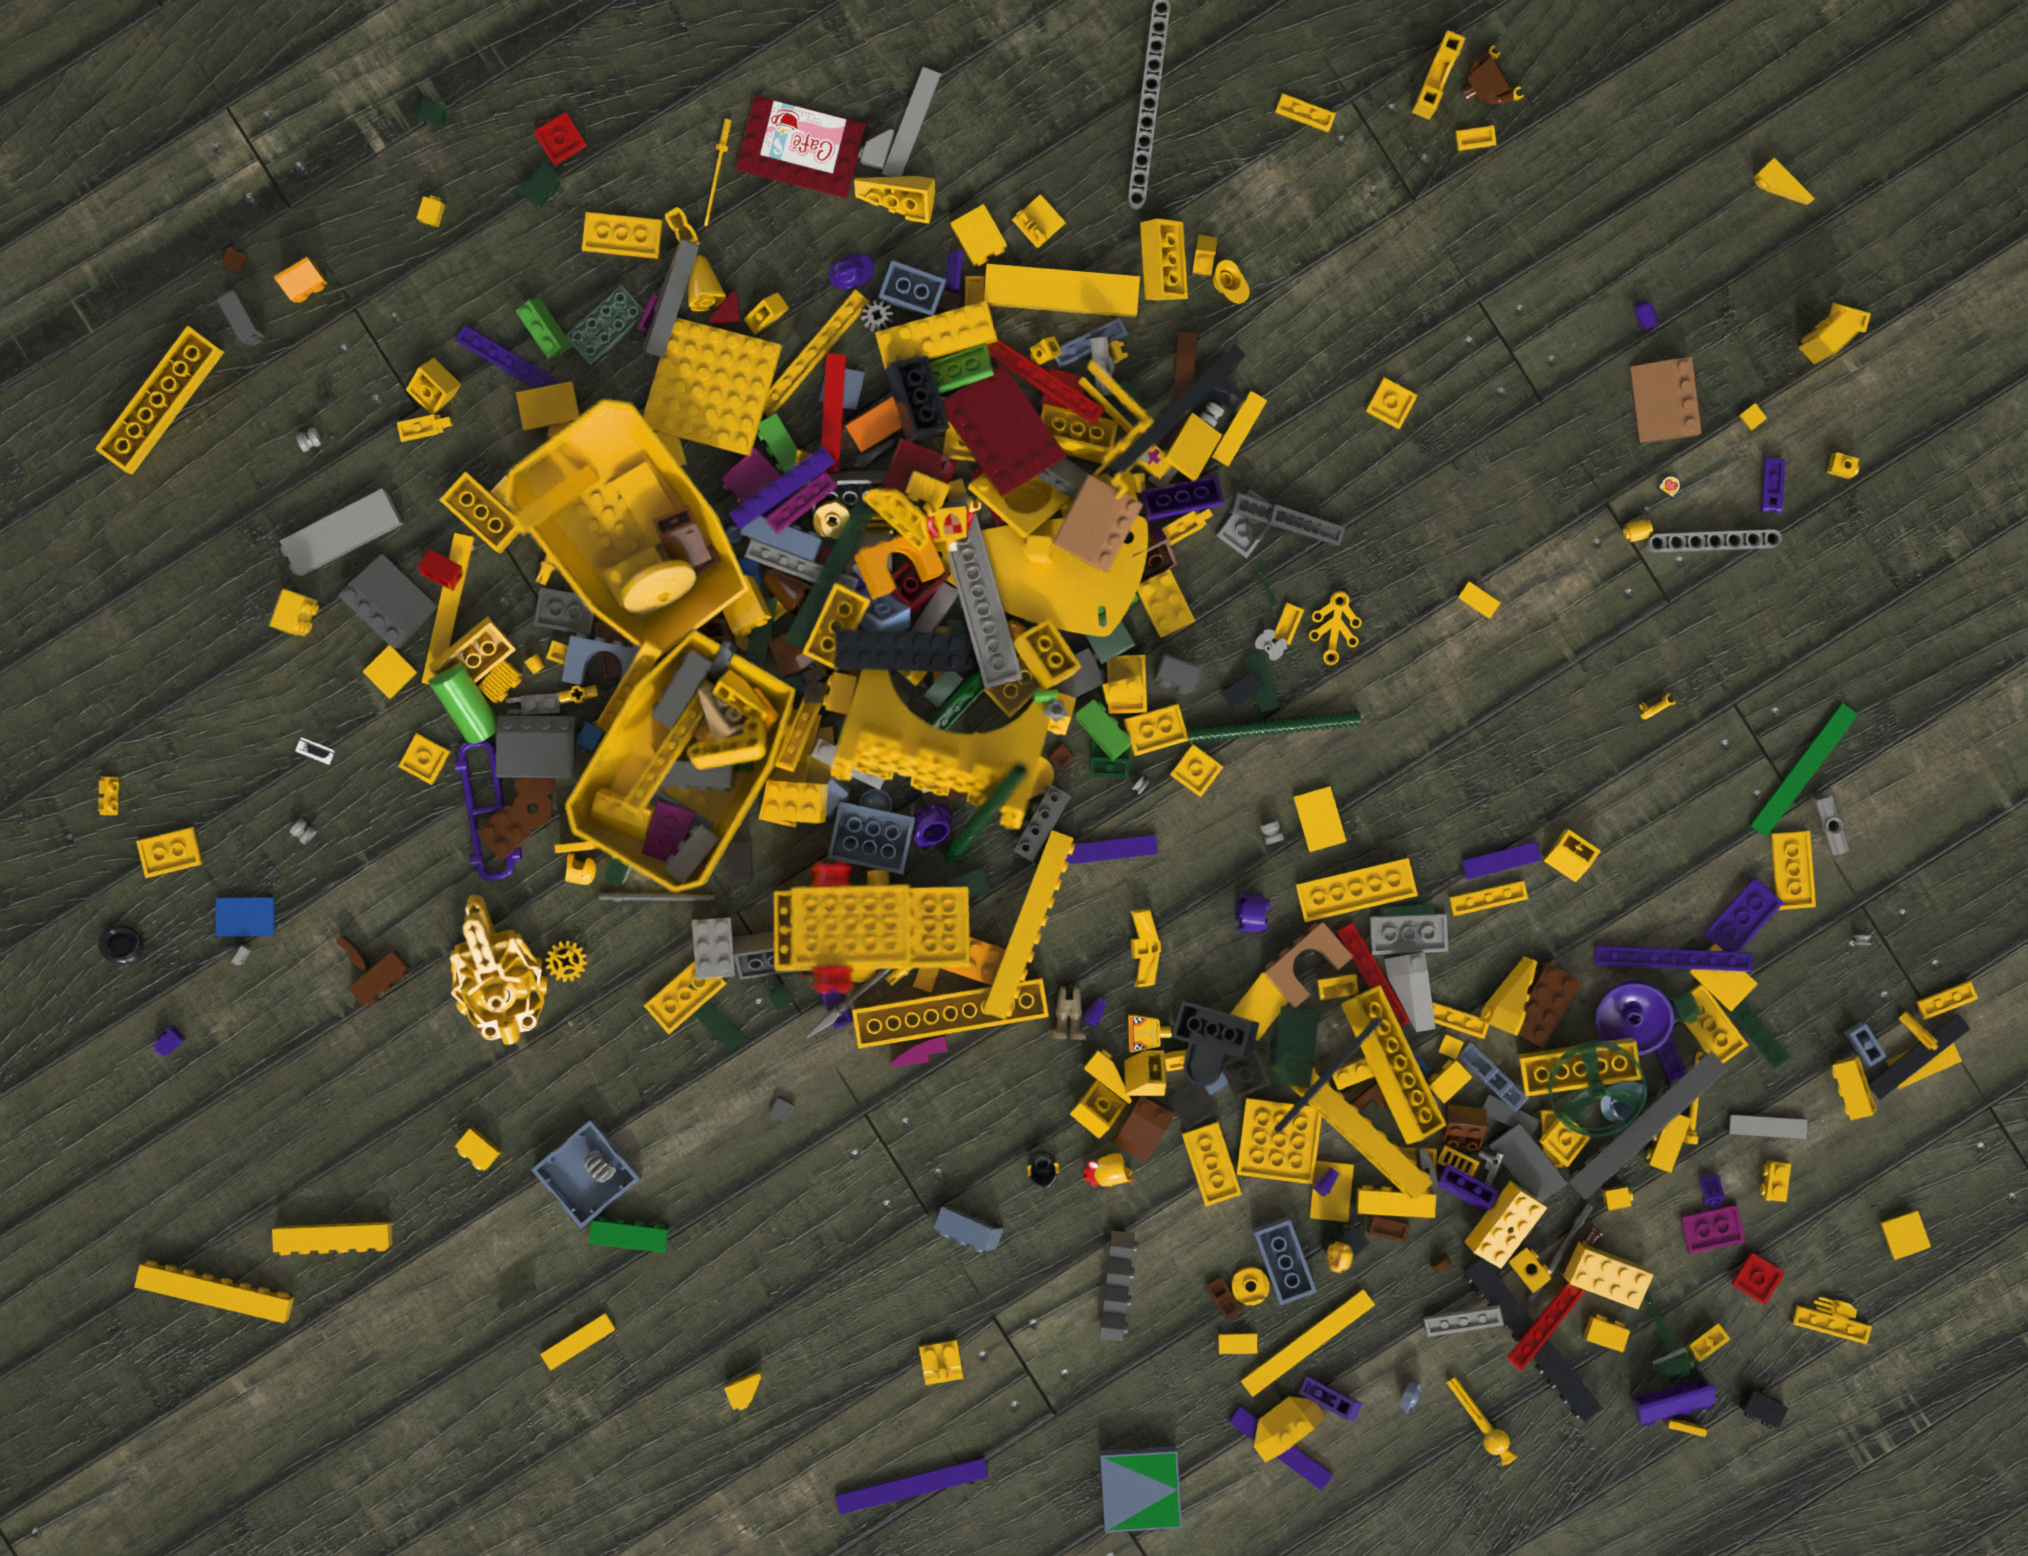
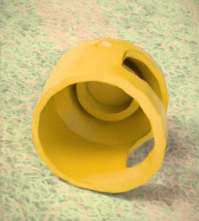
[565,853,596,885]

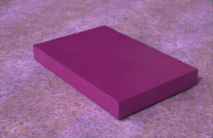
[641,799,695,862]
[1680,1203,1745,1254]

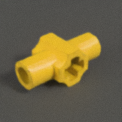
[558,685,599,704]

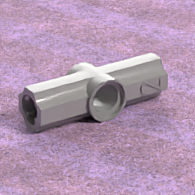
[1090,336,1115,396]
[1815,796,1849,856]

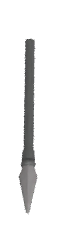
[806,969,892,1038]

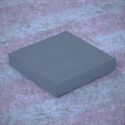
[819,368,865,411]

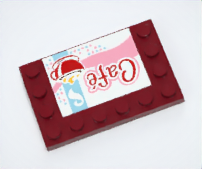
[736,95,867,199]

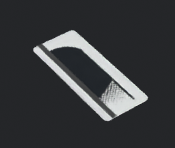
[296,737,335,764]

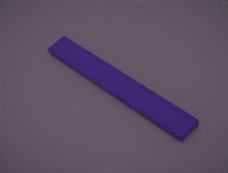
[1595,946,1753,972]
[835,1457,989,1515]

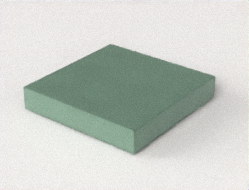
[1085,619,1135,664]

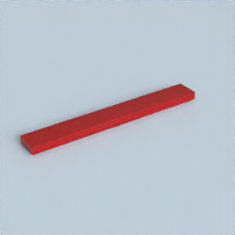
[987,339,1105,425]

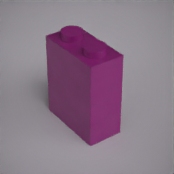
[722,448,781,505]

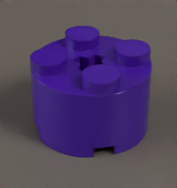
[1235,893,1269,932]

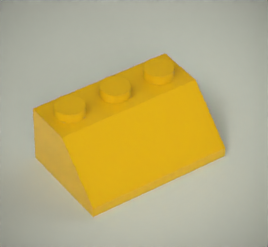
[591,787,656,842]

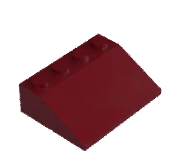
[873,439,957,515]

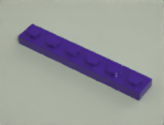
[729,446,835,530]

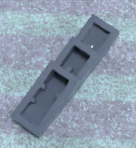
[1458,1042,1529,1112]

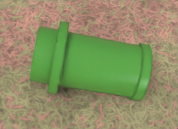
[1033,688,1058,703]

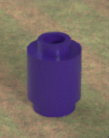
[1633,300,1658,330]

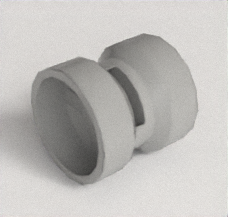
[1199,401,1224,428]
[296,427,322,452]
[290,818,317,845]
[1260,821,1284,845]

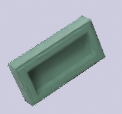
[924,672,963,708]

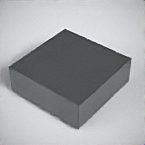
[770,1097,795,1123]

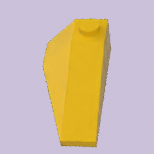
[854,176,935,223]
[1479,957,1537,1036]

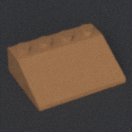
[1630,357,1701,443]
[1053,475,1143,573]

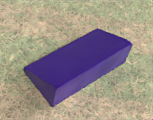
[945,251,963,292]

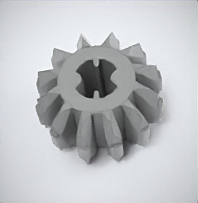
[861,300,894,332]
[583,1150,616,1183]

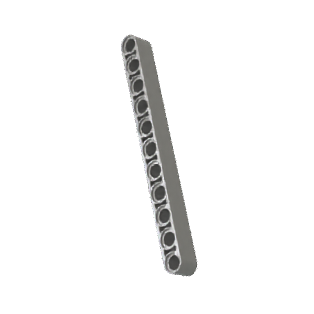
[1128,0,1170,209]

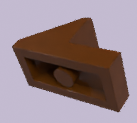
[1351,1080,1384,1109]

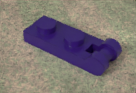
[1761,458,1785,513]

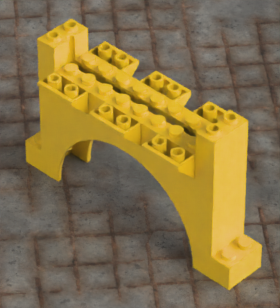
[831,669,1076,829]

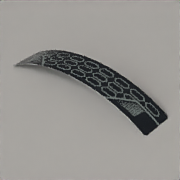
[707,640,738,684]

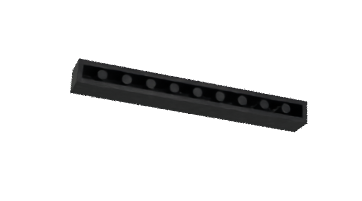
[1462,1256,1603,1422]

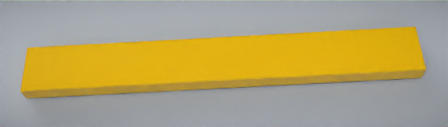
[763,289,870,417]
[422,533,474,684]
[622,679,716,815]
[1241,1289,1375,1397]

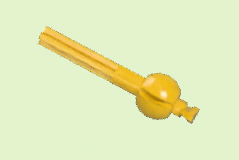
[1446,1376,1518,1465]

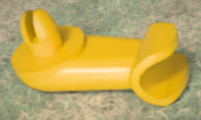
[1639,693,1676,719]

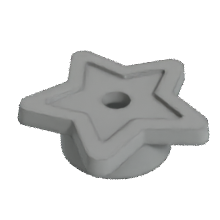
[1043,701,1068,723]

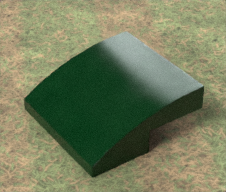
[1090,738,1130,778]

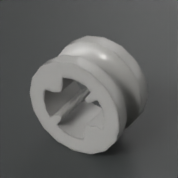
[1132,775,1150,794]
[1853,935,1871,945]

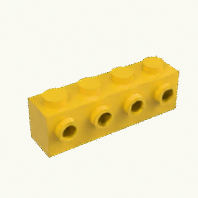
[1356,1185,1436,1218]

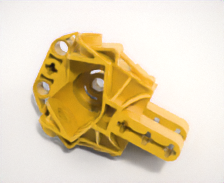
[450,895,548,1045]

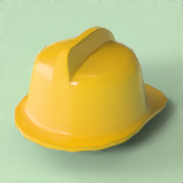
[1213,260,1250,303]

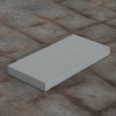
[1370,913,1448,955]

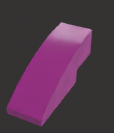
[891,1035,948,1067]

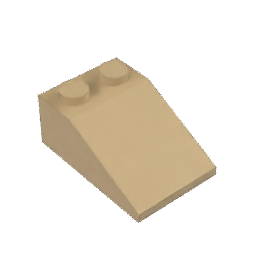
[698,684,748,740]

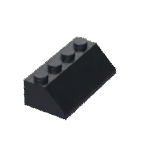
[885,356,950,442]

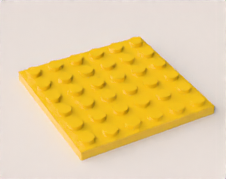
[643,318,782,456]

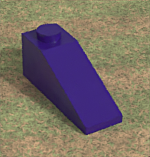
[1299,1376,1363,1421]

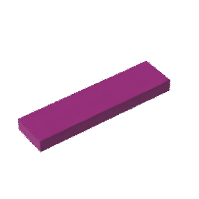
[765,471,837,535]

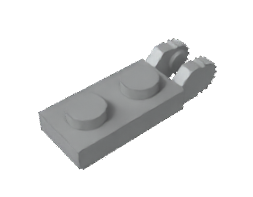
[506,693,561,715]

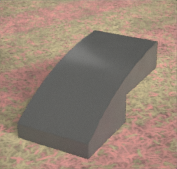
[1416,1147,1438,1187]

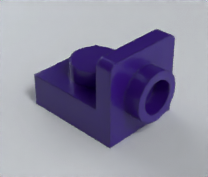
[1699,1174,1725,1206]

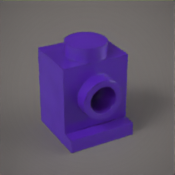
[153,1025,186,1056]

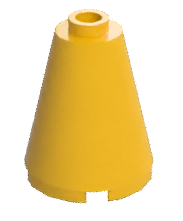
[688,255,726,311]

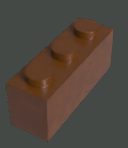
[348,950,411,1006]

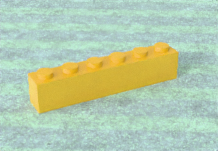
[272,1222,392,1255]

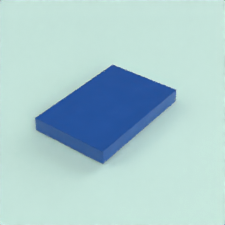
[216,898,275,936]

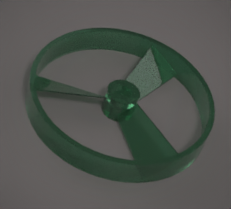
[1547,1041,1647,1137]

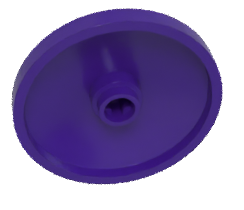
[1595,981,1674,1055]

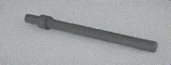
[599,891,715,902]
[1526,1203,1593,1305]

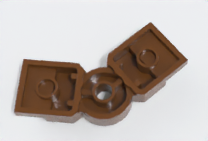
[476,778,556,862]

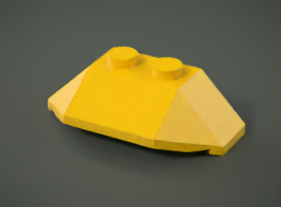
[863,489,929,551]
[1253,1396,1326,1462]

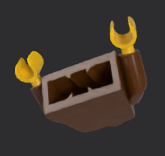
[1463,45,1524,104]

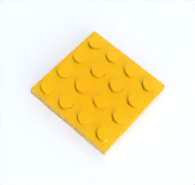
[1236,1098,1322,1184]

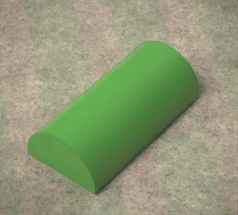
[428,663,498,744]

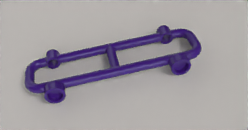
[454,740,522,881]

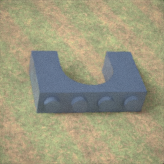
[561,633,640,685]

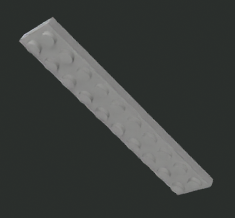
[940,496,1023,689]

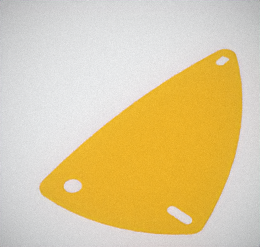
[934,516,1148,636]

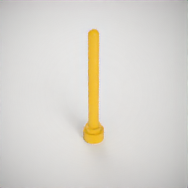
[1683,1052,1703,1144]

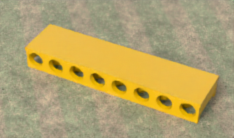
[984,264,1140,318]

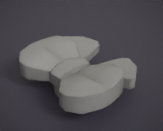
[1255,629,1287,660]

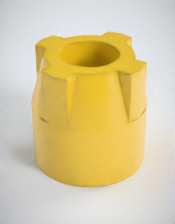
[524,654,545,674]

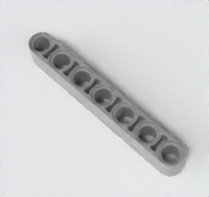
[1645,530,1782,553]

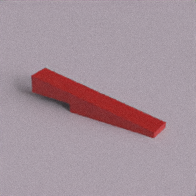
[821,353,846,472]

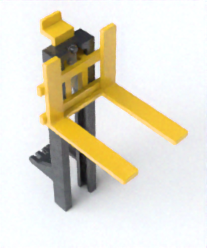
[1078,344,1247,499]

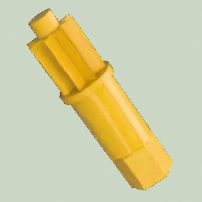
[1899,1011,1938,1050]

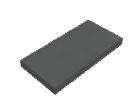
[1489,1122,1568,1202]

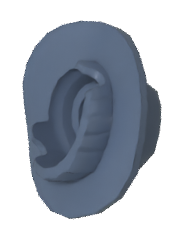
[1600,1081,1647,1122]

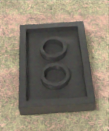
[534,588,595,635]

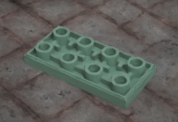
[565,285,644,365]

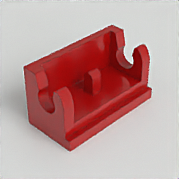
[418,549,463,591]

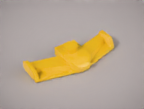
[1130,909,1161,987]

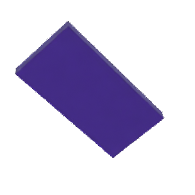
[1702,877,1784,952]

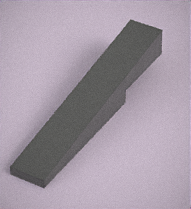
[642,239,699,358]
[1228,493,1345,546]

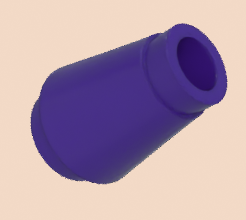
[1082,997,1107,1027]
[1312,1168,1339,1197]

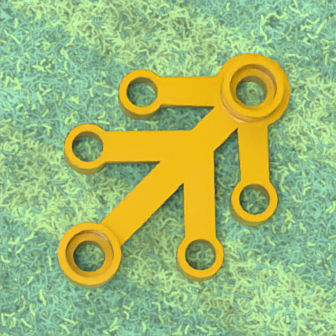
[1309,591,1362,665]

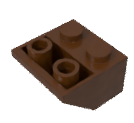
[1442,1104,1487,1151]

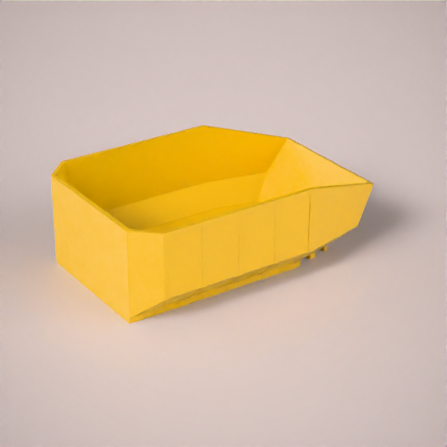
[506,400,749,658]
[566,630,795,892]

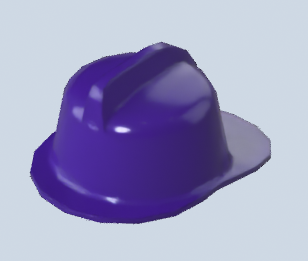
[829,254,874,290]

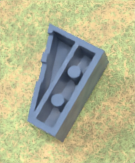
[933,1207,1004,1253]

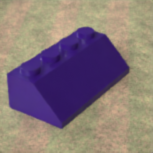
[1141,475,1224,520]
[1631,1378,1715,1426]

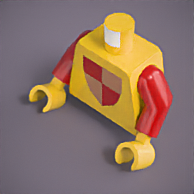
[924,498,981,552]

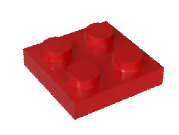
[534,112,587,166]
[1731,1252,1785,1305]

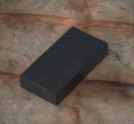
[1222,671,1265,709]

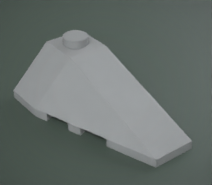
[1384,952,1436,1032]

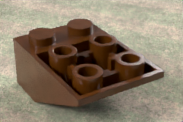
[653,505,712,567]

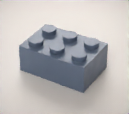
[879,260,947,317]

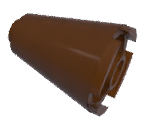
[763,567,817,617]

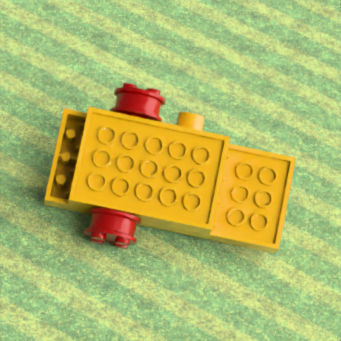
[774,861,970,994]

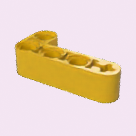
[687,718,767,769]

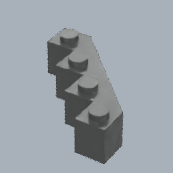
[1100,1231,1138,1341]

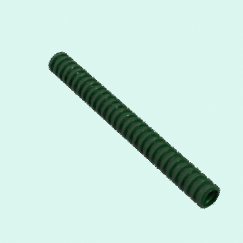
[1187,710,1361,744]
[943,762,1029,864]

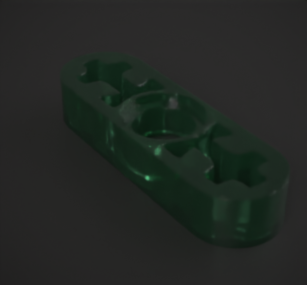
[1378,904,1434,917]

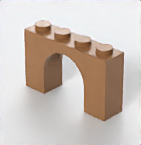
[1263,922,1353,1008]

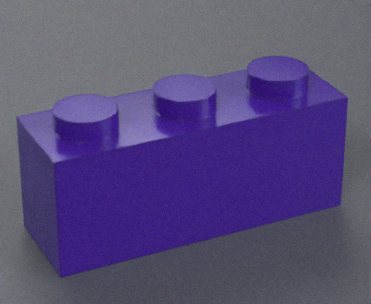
[1437,1164,1499,1212]

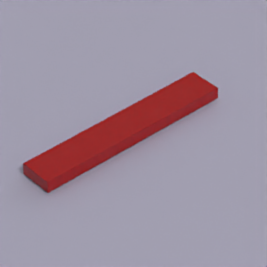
[1335,922,1411,1027]
[1506,1281,1586,1371]

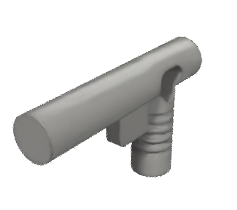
[1478,1150,1504,1187]

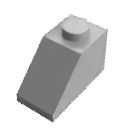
[858,129,895,171]

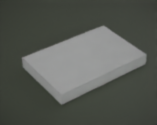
[1216,489,1271,558]

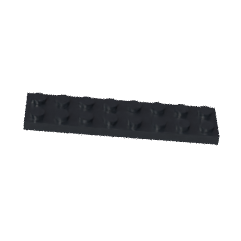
[834,629,980,673]

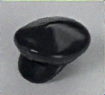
[98,925,144,965]

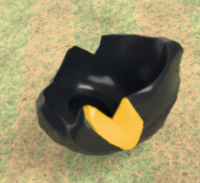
[1027,1151,1059,1189]

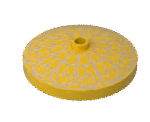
[621,561,696,614]

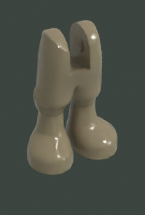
[1050,985,1086,1040]

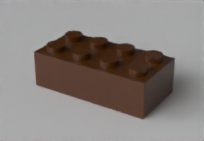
[1518,961,1582,1048]

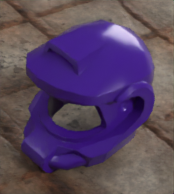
[913,803,952,847]

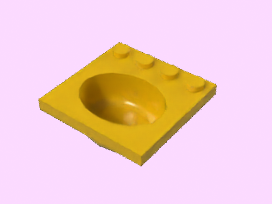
[968,473,1072,538]

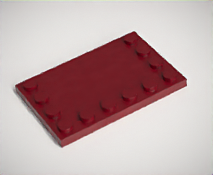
[942,363,1066,498]

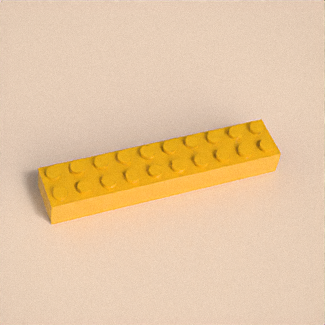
[852,977,1049,1048]

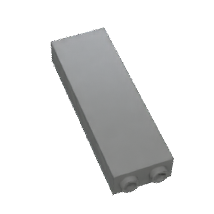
[280,488,403,576]

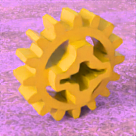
[545,940,588,982]

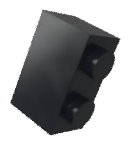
[1740,1387,1789,1429]

